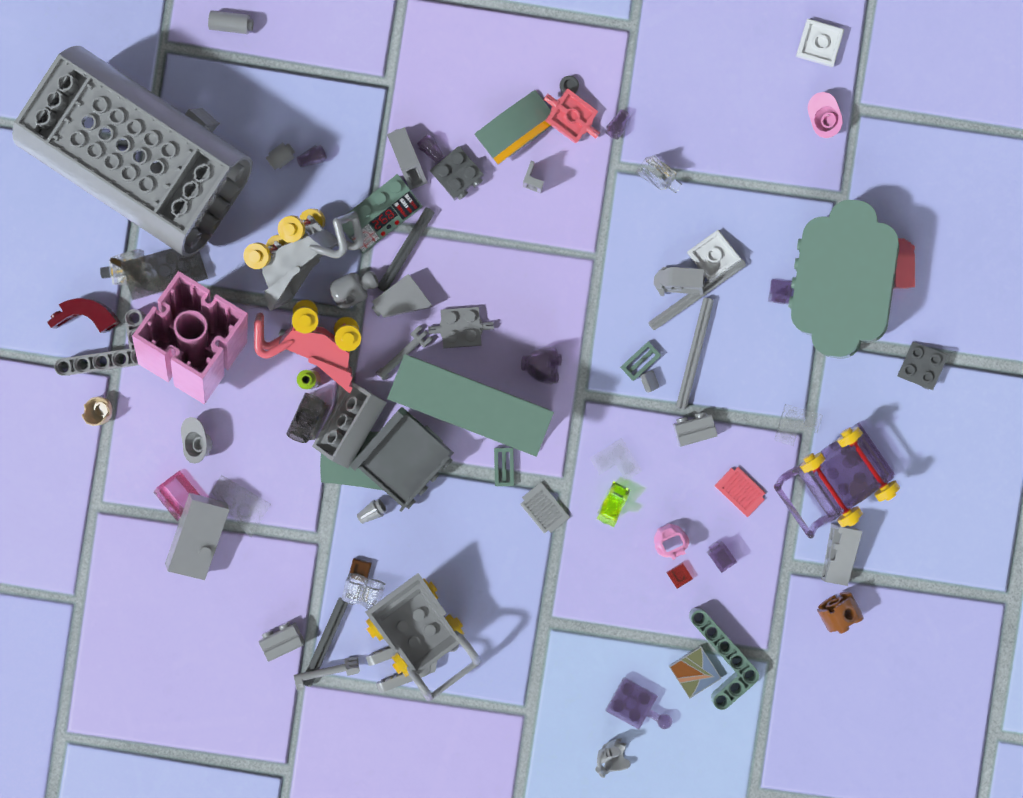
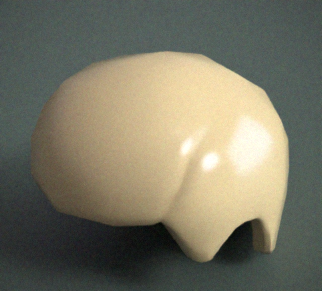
[82,396,112,426]

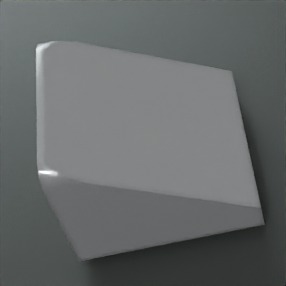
[640,370,659,393]

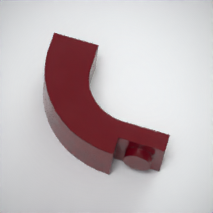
[47,298,121,333]

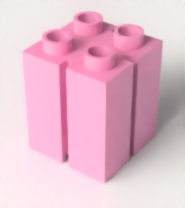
[132,271,248,404]

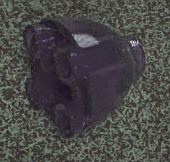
[521,347,562,385]

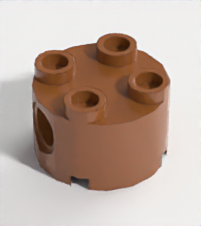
[817,592,864,634]

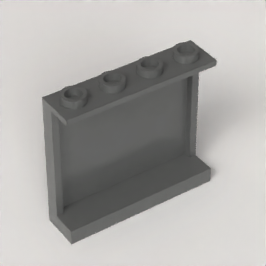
[350,407,454,512]

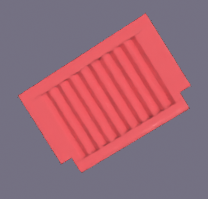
[714,467,766,517]

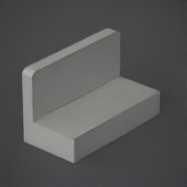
[523,160,544,194]

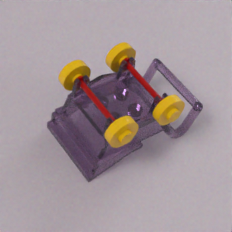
[774,422,900,539]

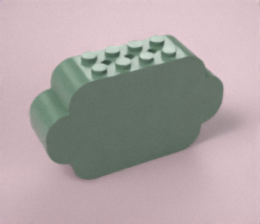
[788,200,899,359]

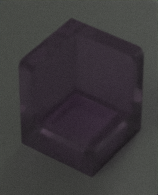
[768,279,792,305]

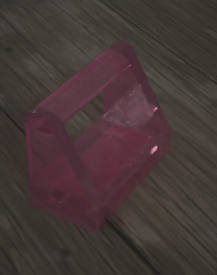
[153,470,201,522]

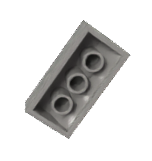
[312,382,387,468]

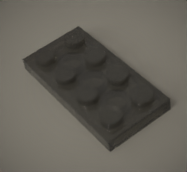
[120,249,208,301]

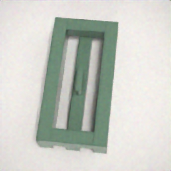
[620,341,661,381]
[494,448,514,486]

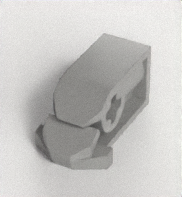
[654,267,705,297]

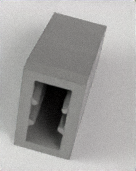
[387,127,427,190]
[371,274,433,318]

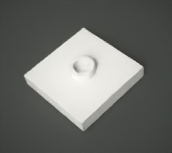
[796,18,844,67]
[687,230,741,283]

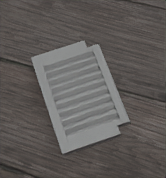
[520,482,570,533]

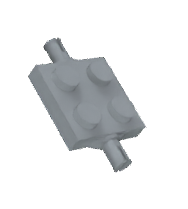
[428,307,494,349]

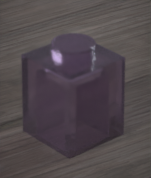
[706,541,737,573]

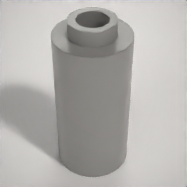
[208,10,254,34]

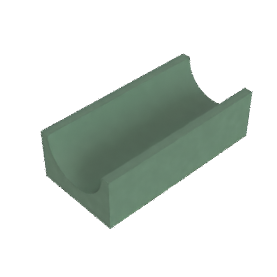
[387,354,554,457]

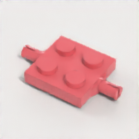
[543,89,600,143]

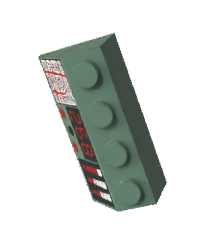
[342,174,423,254]

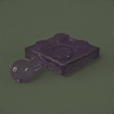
[605,677,672,729]

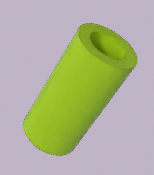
[297,370,321,389]

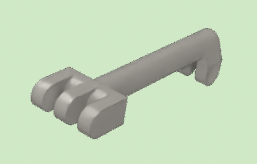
[376,325,433,381]
[294,657,360,691]

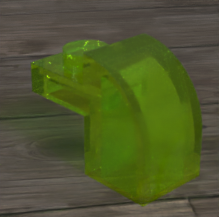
[597,481,630,527]

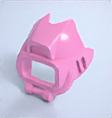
[654,523,689,560]

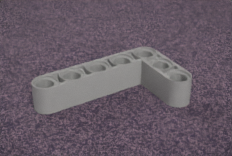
[54,309,146,376]

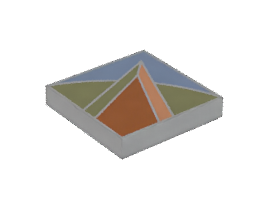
[669,645,722,699]

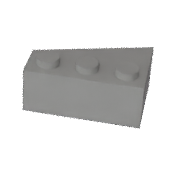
[821,523,862,586]

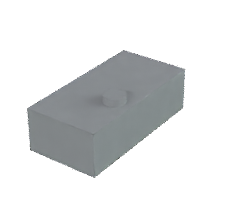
[165,493,230,580]

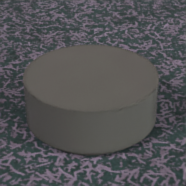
[559,76,579,93]

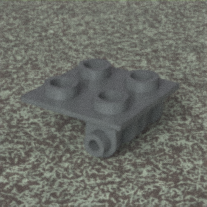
[897,342,949,391]

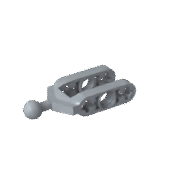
[366,644,459,693]

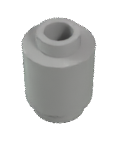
[266,142,295,170]

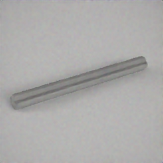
[649,258,746,330]
[676,298,714,409]

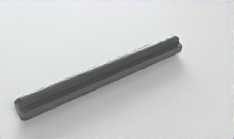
[377,207,434,292]
[303,597,349,687]

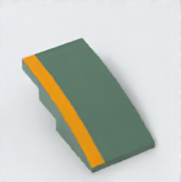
[474,90,551,165]

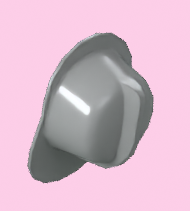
[181,417,212,464]

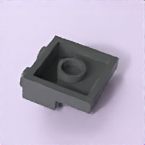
[430,146,484,201]

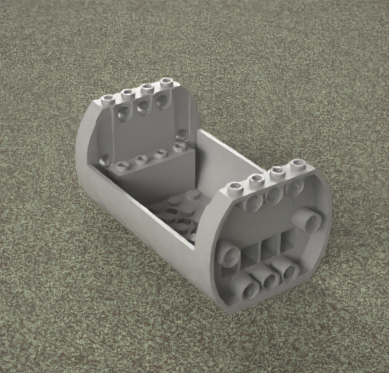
[12,46,253,257]

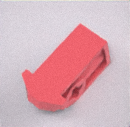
[893,238,915,289]

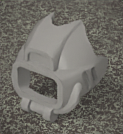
[595,738,631,778]

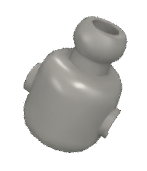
[330,271,379,309]

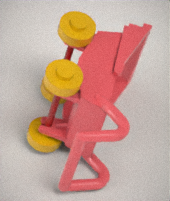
[254,299,361,393]

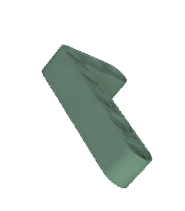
[689,607,759,710]

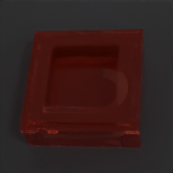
[666,563,693,589]

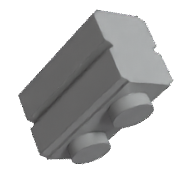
[673,411,718,447]
[259,622,305,662]

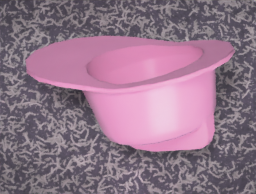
[807,92,843,138]

